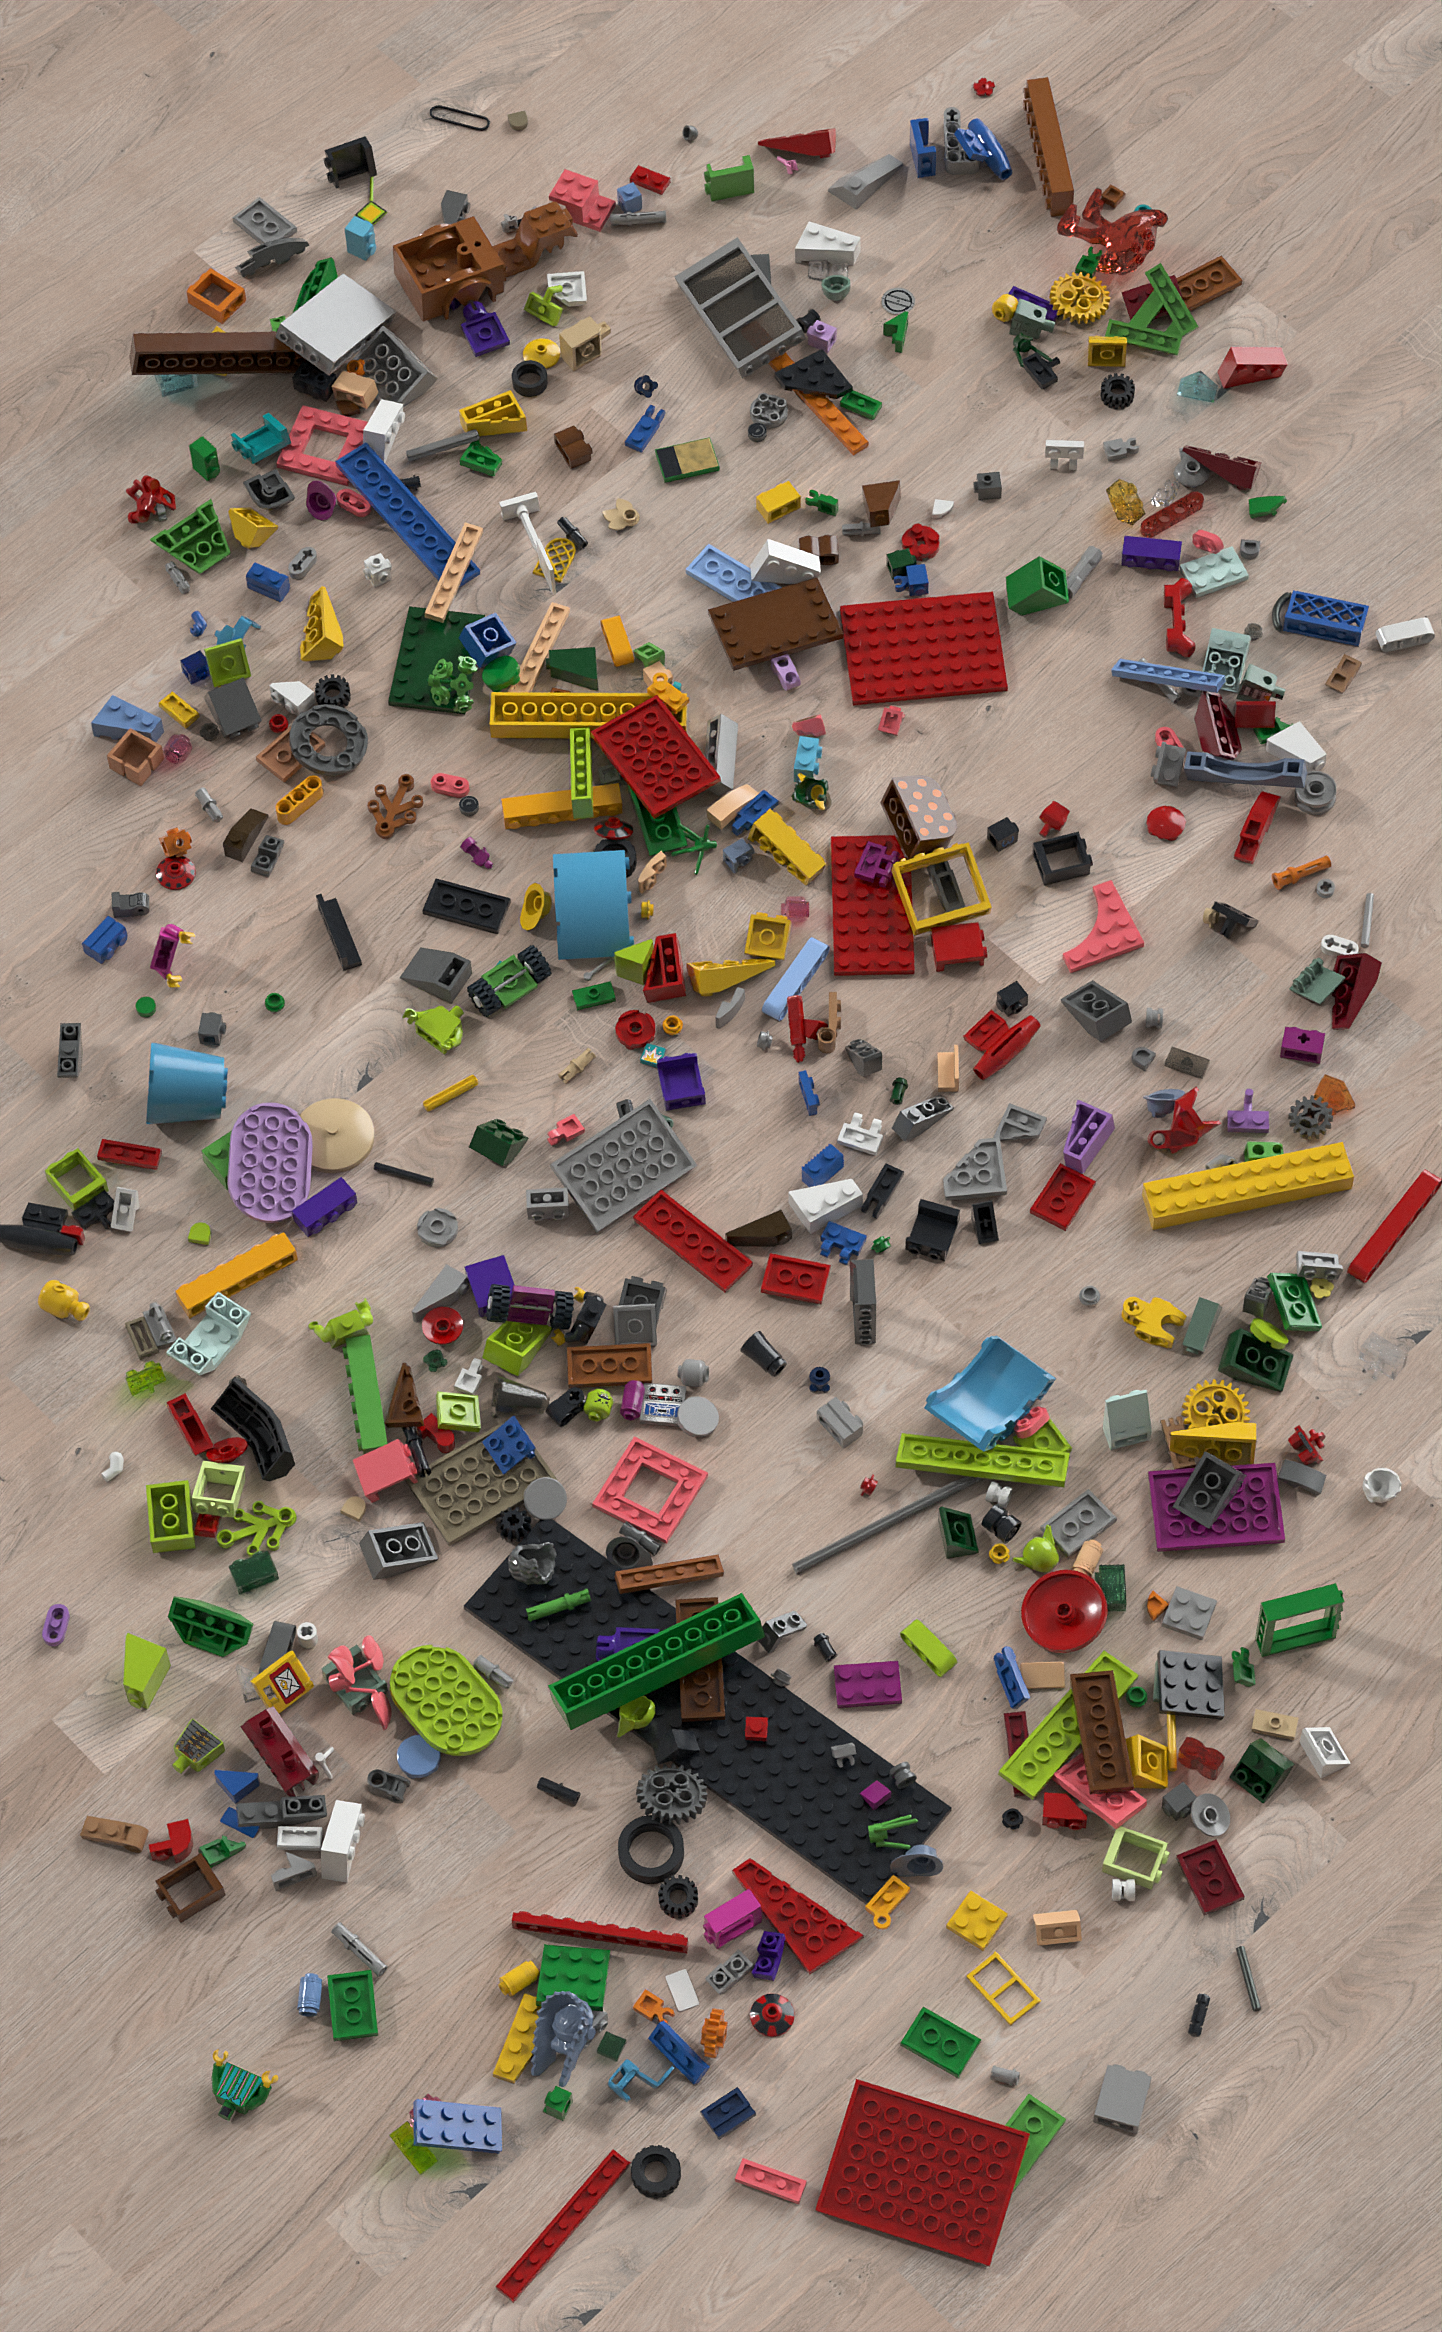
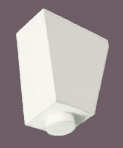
[1266,721,1327,772]

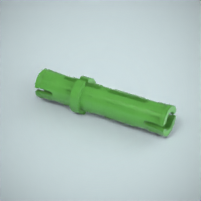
[526,1589,591,1622]

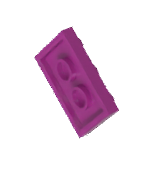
[834,1661,902,1708]

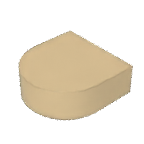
[340,1496,366,1522]

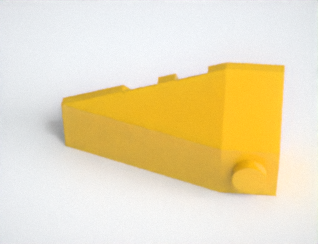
[300,586,344,661]
[686,958,776,997]
[1170,1422,1256,1466]

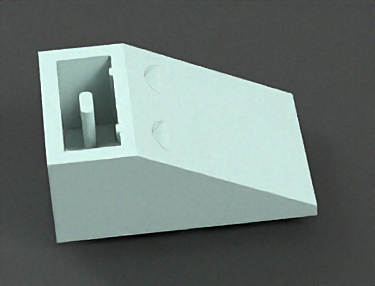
[1202,628,1251,693]
[1103,1390,1152,1450]

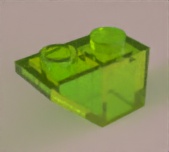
[389,2121,439,2175]

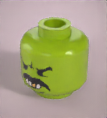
[583,1389,613,1422]

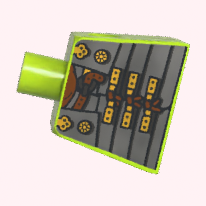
[172,1718,225,1774]

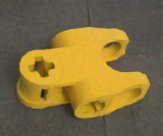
[1121,1297,1187,1348]

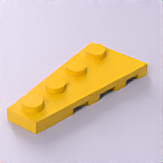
[493,1993,542,2084]

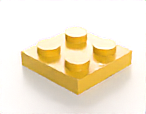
[946,1890,1008,1951]

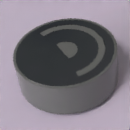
[748,423,767,442]
[459,796,479,816]

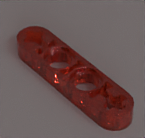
[1140,492,1204,538]

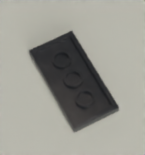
[422,878,511,934]

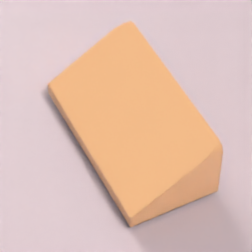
[1020,1662,1065,1689]

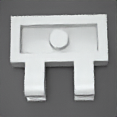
[1045,440,1084,470]
[837,1112,883,1156]

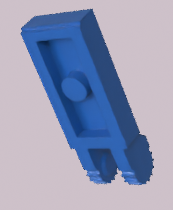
[625,405,666,453]
[993,1646,1030,1709]

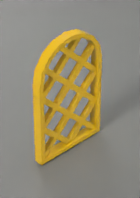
[533,538,576,583]

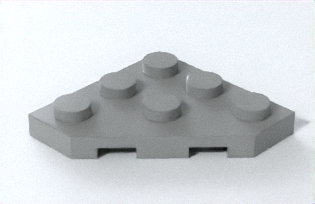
[943,1137,1007,1201]

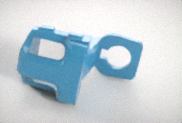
[214,616,261,648]
[608,2059,674,2103]

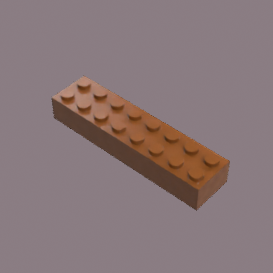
[1023,77,1074,217]

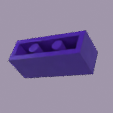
[1121,536,1182,571]
[292,1177,358,1237]

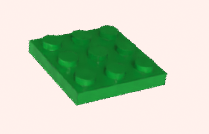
[536,1944,610,2012]

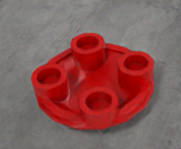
[1146,806,1186,841]

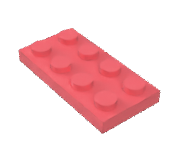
[1052,1753,1147,1829]

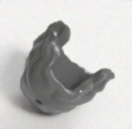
[508,1542,557,1585]

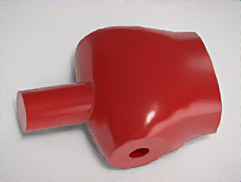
[1039,801,1070,838]

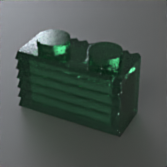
[229,1551,279,1595]
[1094,1564,1127,1611]

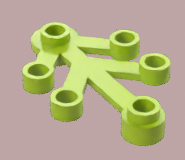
[217,1501,297,1559]

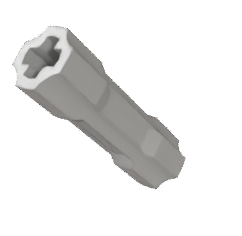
[1066,546,1103,598]

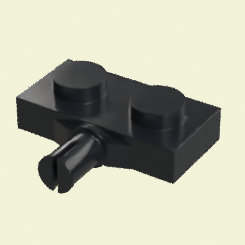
[1022,352,1060,390]
[71,1190,115,1230]

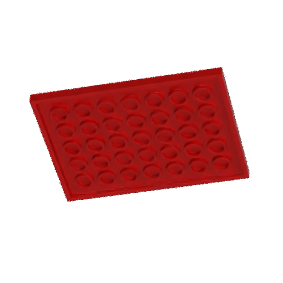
[840,591,1008,706]
[815,2079,1030,2267]

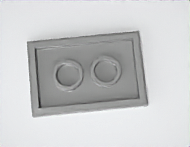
[232,197,297,244]
[1040,1489,1117,1559]

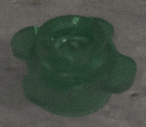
[423,1349,448,1372]

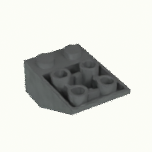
[400,947,472,1004]

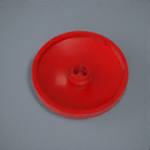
[1021,1570,1108,1653]

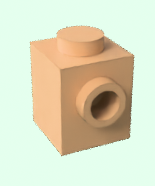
[643,661,673,687]

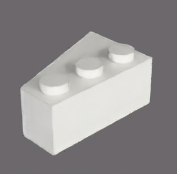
[795,222,861,265]
[363,399,405,463]
[750,539,821,584]
[321,1800,365,1882]

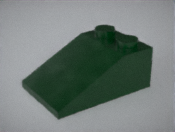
[1218,1328,1294,1392]

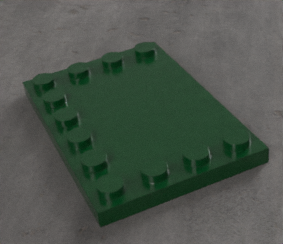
[388,606,485,715]

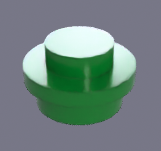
[265,993,285,1012]
[1126,1686,1148,1708]

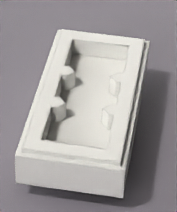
[277,1826,323,1851]

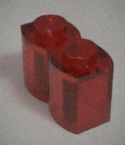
[1178,1737,1225,1780]

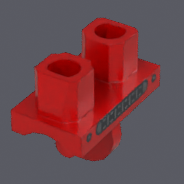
[1288,1425,1326,1465]

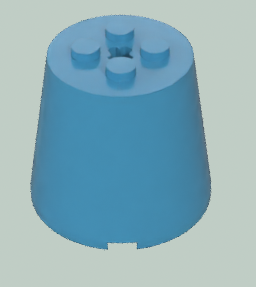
[146,1043,228,1124]

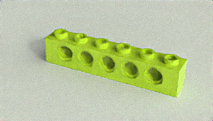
[570,727,593,819]

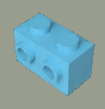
[344,216,376,261]
[794,736,822,782]

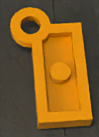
[647,672,689,714]
[865,1875,910,1930]

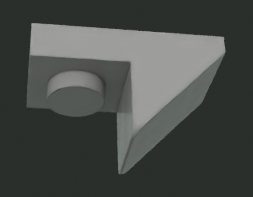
[271,1852,317,1891]

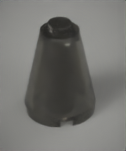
[491,1376,550,1418]

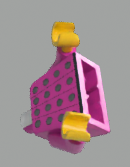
[150,924,195,988]

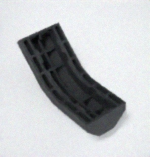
[211,1378,295,1482]

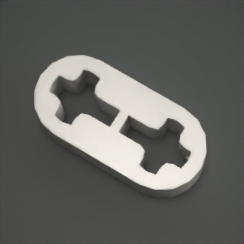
[1321,935,1359,958]

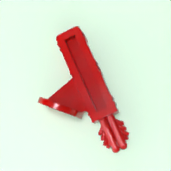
[787,995,828,1063]

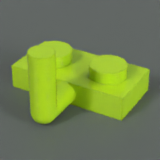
[523,285,563,327]

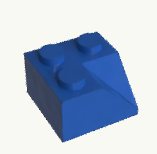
[459,612,517,668]

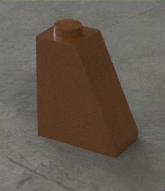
[862,480,901,528]

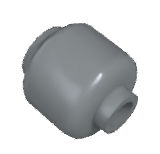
[677,1359,709,1387]

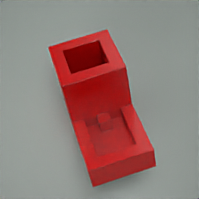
[149,1819,193,1864]

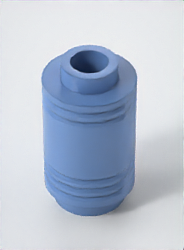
[297,1973,322,2017]

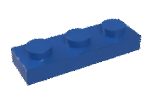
[648,2021,710,2085]

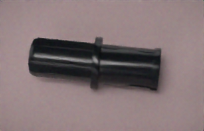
[557,517,588,550]
[537,1777,581,1805]

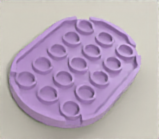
[228,1103,312,1223]

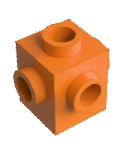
[159,827,192,857]

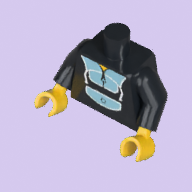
[551,1287,607,1345]

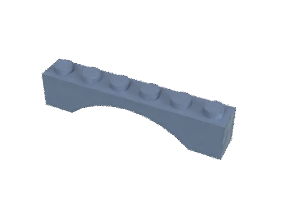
[1184,751,1307,788]

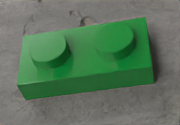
[840,390,882,420]

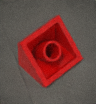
[1234,701,1276,728]

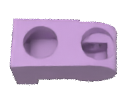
[771,654,801,691]

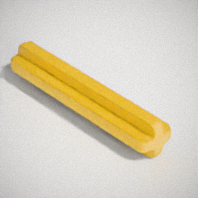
[423,1075,478,1112]

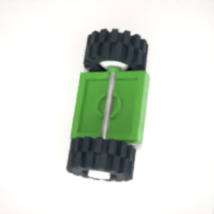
[467,945,552,1017]

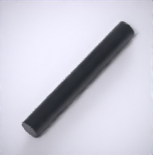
[374,1162,434,1186]

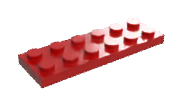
[633,1190,753,1293]

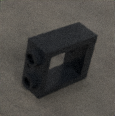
[1032,831,1093,886]

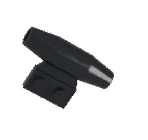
[0,1202,78,1255]

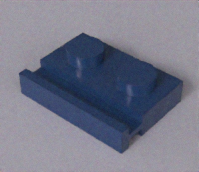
[700,2087,756,2140]

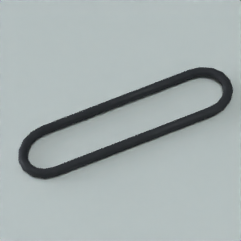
[429,105,490,131]

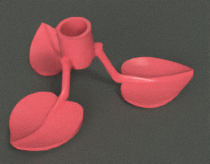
[327,1635,392,1731]

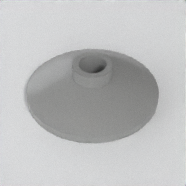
[1191,1793,1230,1837]

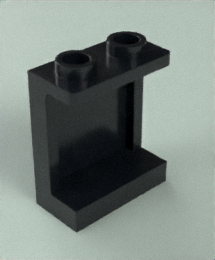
[323,136,377,189]

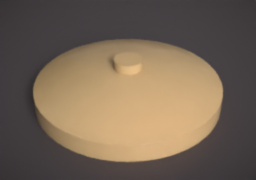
[299,1098,375,1173]

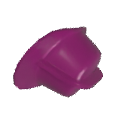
[306,480,336,520]

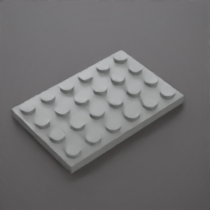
[550,1099,697,1233]

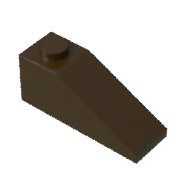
[223,808,269,863]
[725,1210,792,1247]

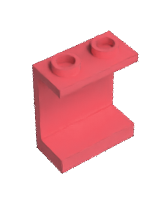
[353,1439,418,1503]

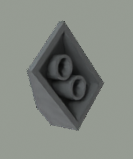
[1061,980,1132,1041]
[1173,1452,1247,1528]
[359,1522,438,1580]

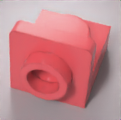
[878,706,905,736]

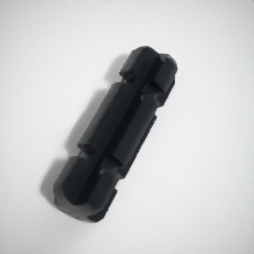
[1188,1993,1210,2037]

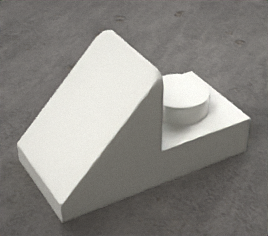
[111,1187,140,1231]

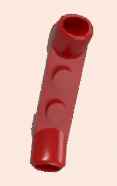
[1163,578,1196,658]

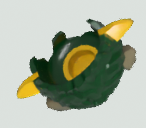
[791,773,832,811]

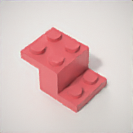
[549,169,616,232]

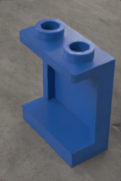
[910,118,936,178]

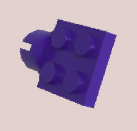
[461,301,510,357]
[596,1627,659,1661]

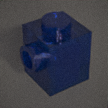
[180,650,210,685]

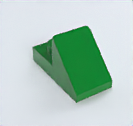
[883,311,909,353]

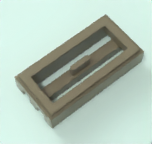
[125,1316,159,1360]

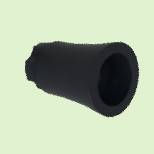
[740,1331,787,1377]

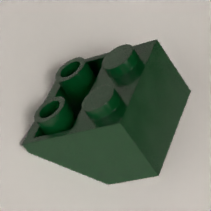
[469,1119,529,1166]
[1229,1738,1295,1804]

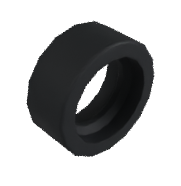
[512,360,548,397]

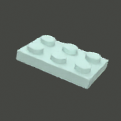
[1180,546,1249,598]

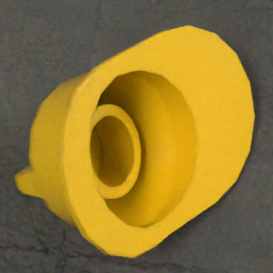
[520,883,552,930]

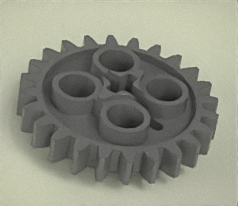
[636,1764,708,1825]

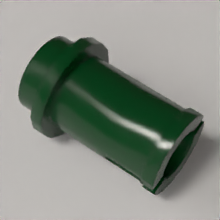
[889,1077,908,1105]

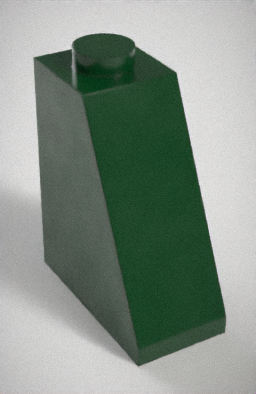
[545,647,598,690]

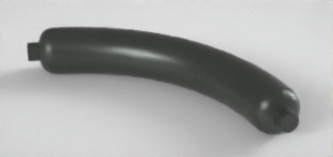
[1272,592,1292,632]

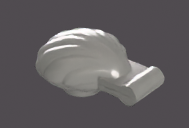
[1173,448,1210,488]

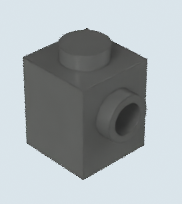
[973,472,1002,500]
[198,1012,226,1045]
[1162,1782,1197,1821]

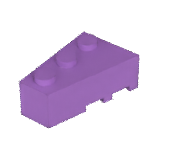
[1063,1099,1115,1174]

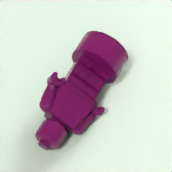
[460,836,493,869]

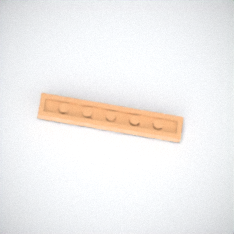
[425,523,483,623]
[508,602,570,692]

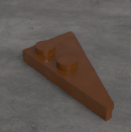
[385,1363,424,1428]

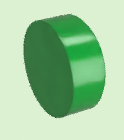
[135,996,156,1017]

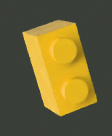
[756,481,801,524]

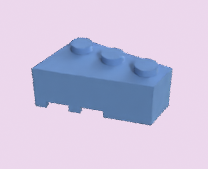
[91,695,164,742]

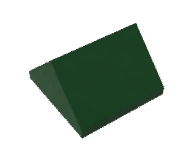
[938,1506,979,1559]

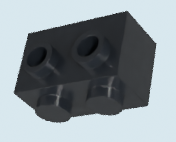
[292,361,337,402]

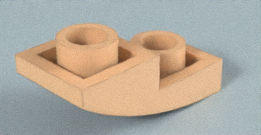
[638,851,667,893]

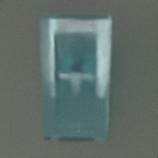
[1177,371,1218,403]

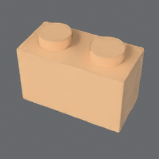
[331,371,378,409]

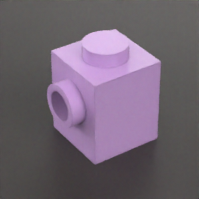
[807,320,837,353]

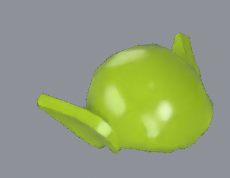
[1013,1525,1059,1573]
[617,1696,655,1738]

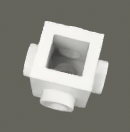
[363,553,392,588]

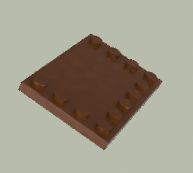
[708,577,843,671]

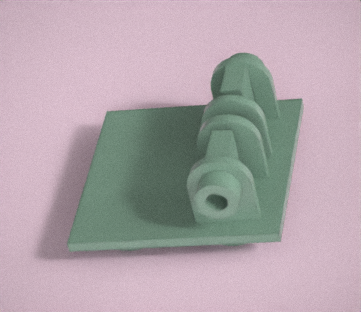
[1289,958,1346,1004]

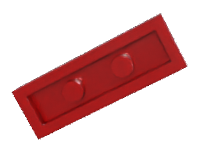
[97,1139,162,1170]

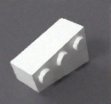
[788,1179,863,1234]

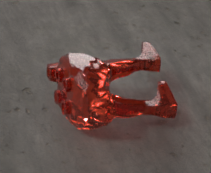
[1057,188,1168,276]

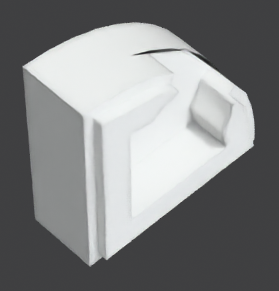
[932,499,954,519]

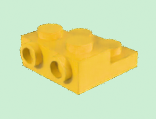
[744,912,791,960]

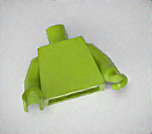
[402,1005,464,1055]
[308,1298,373,1349]

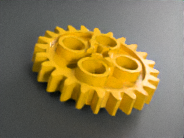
[1049,272,1110,324]
[1181,1379,1250,1429]

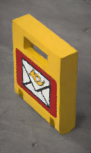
[250,1651,314,1713]

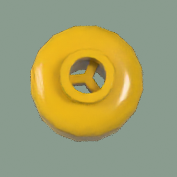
[992,294,1018,322]

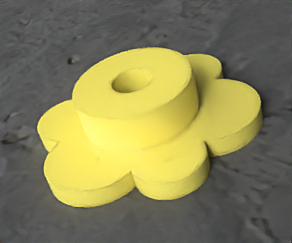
[1310,1278,1334,1299]

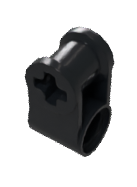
[545,1387,585,1427]

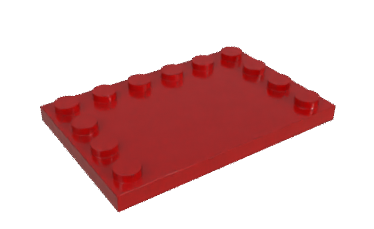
[591,695,721,819]

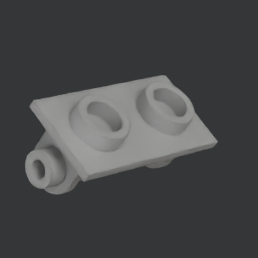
[143,1302,177,1347]

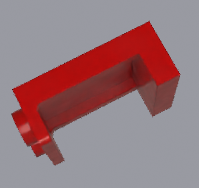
[931,922,988,972]

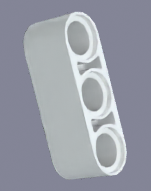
[1375,618,1435,652]

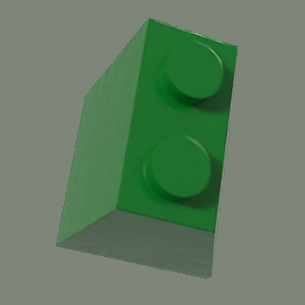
[1006,556,1069,616]

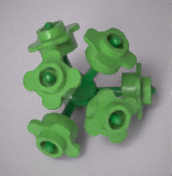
[427,656,477,713]

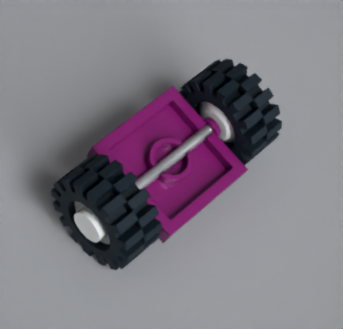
[486,1284,574,1330]

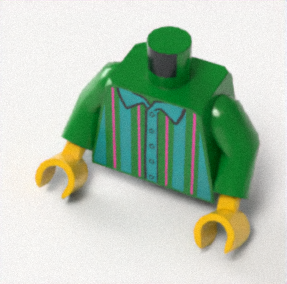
[211,2049,278,2121]

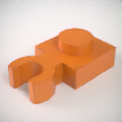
[633,1989,675,2024]

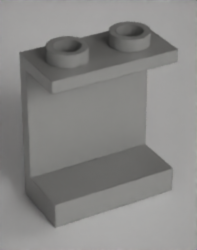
[1093,2064,1151,2134]

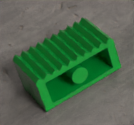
[189,436,220,481]

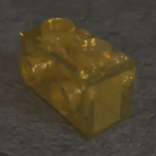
[1106,479,1146,525]

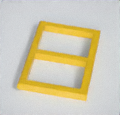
[966,1952,1041,2026]

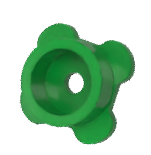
[870,1236,891,1254]

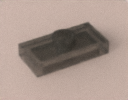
[1164,1046,1210,1079]

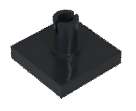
[1212,901,1259,939]

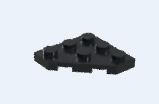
[774,349,853,399]

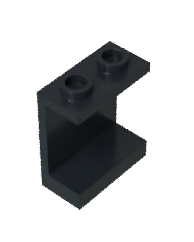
[905,1199,960,1261]

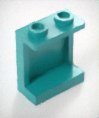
[231,413,291,464]

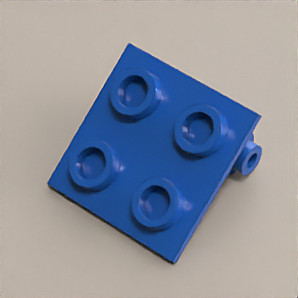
[482,1416,536,1474]

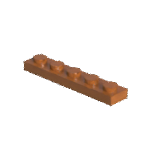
[615,1554,724,1594]

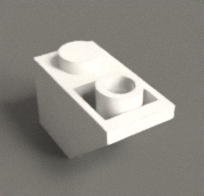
[269,681,315,716]

